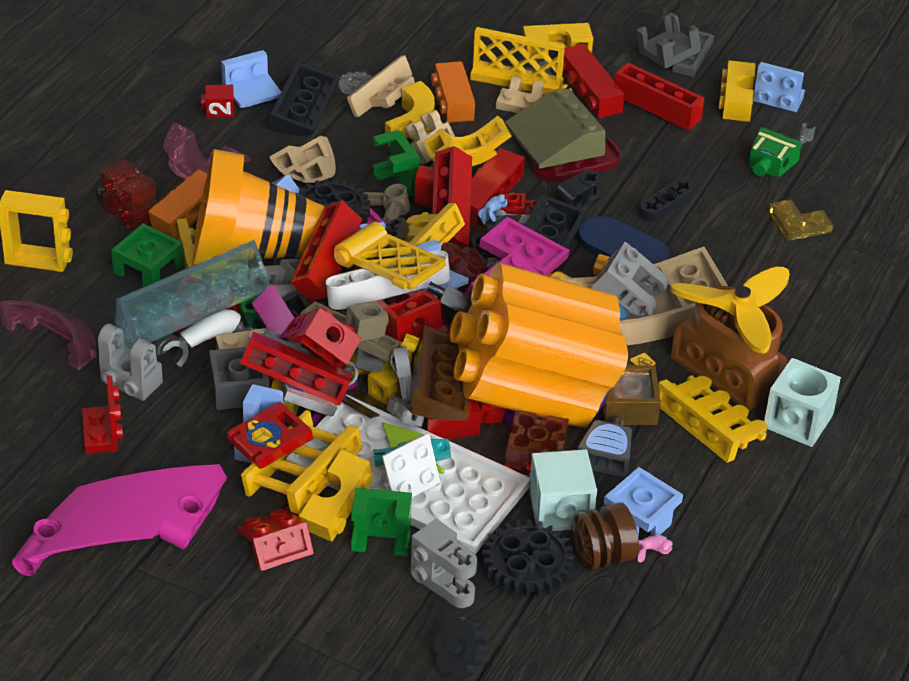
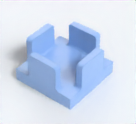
[604,467,683,536]

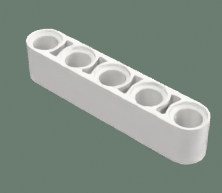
[326,250,450,310]

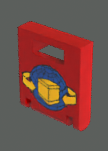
[227,401,313,469]

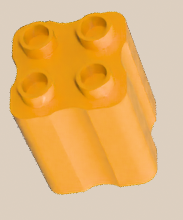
[450,263,628,429]

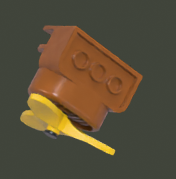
[670,267,790,411]

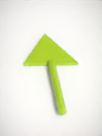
[382,422,445,474]

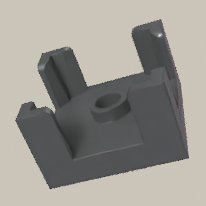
[636,13,701,69]

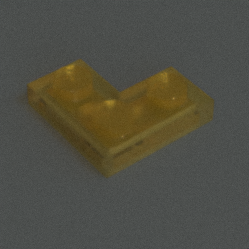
[768,200,833,241]

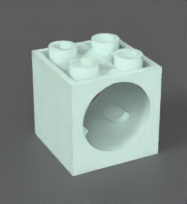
[764,358,841,447]
[529,450,597,531]

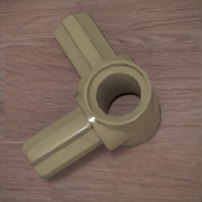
[363,184,410,224]

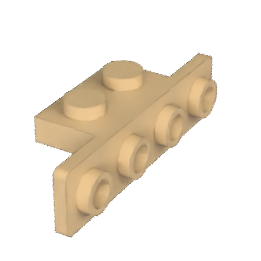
[347,56,415,117]

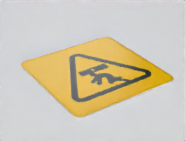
[630,353,656,365]

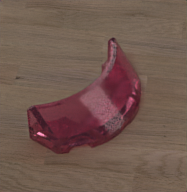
[163,122,250,180]
[0,300,97,369]

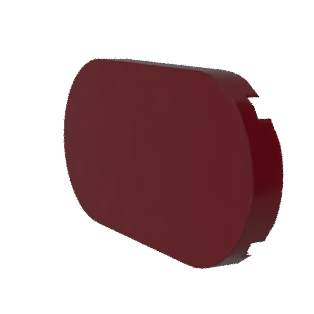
[531,139,620,183]

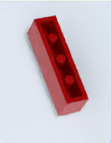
[563,44,624,118]
[614,63,704,130]
[432,146,472,251]
[470,148,525,227]
[290,200,362,302]
[240,331,352,406]

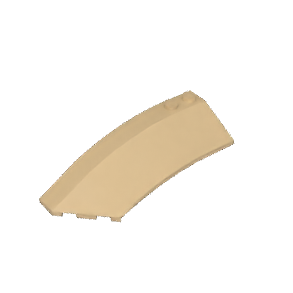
[557,247,728,345]

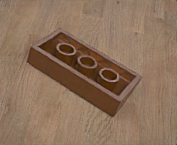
[410,325,470,421]

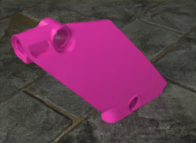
[12,464,227,576]

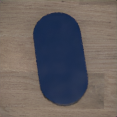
[579,216,669,264]

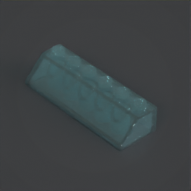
[115,240,271,348]

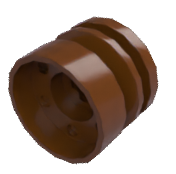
[571,502,639,571]

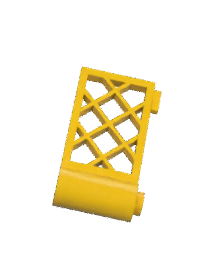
[334,221,446,290]

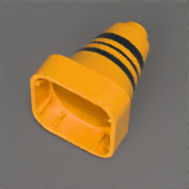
[192,149,325,275]

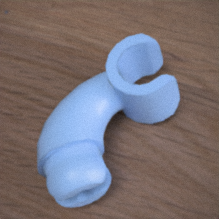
[478,194,507,225]

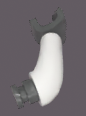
[155,309,251,367]

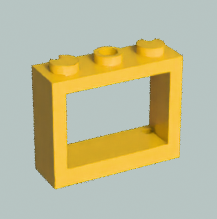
[0,190,73,272]

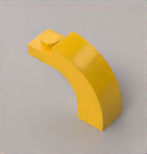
[385,81,435,145]
[422,116,511,166]

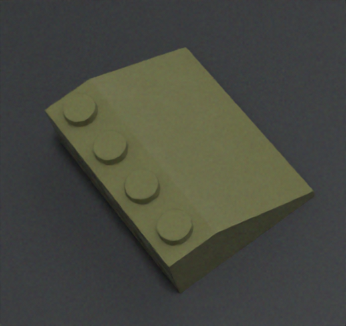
[505,89,605,169]

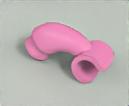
[637,535,673,562]

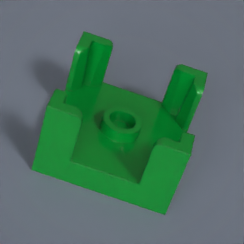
[373,130,420,197]
[111,224,184,292]
[351,488,412,556]

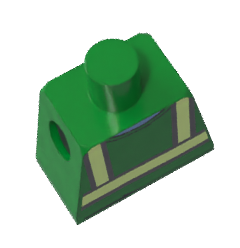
[749,127,802,177]

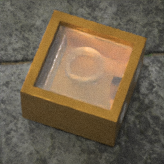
[602,365,661,425]

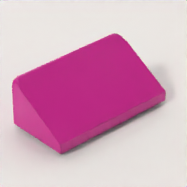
[252,284,294,339]

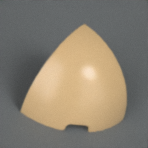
[270,136,336,183]

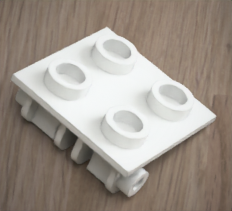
[382,433,440,497]

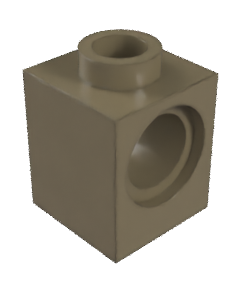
[345,300,389,341]

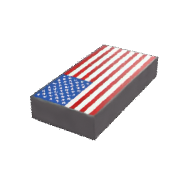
[280,382,337,417]

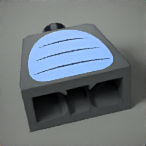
[578,416,632,478]

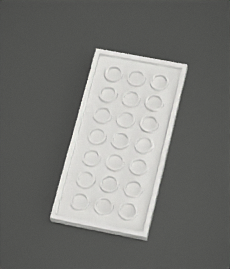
[286,395,530,554]

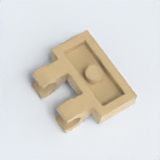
[496,76,544,113]
[405,110,455,165]

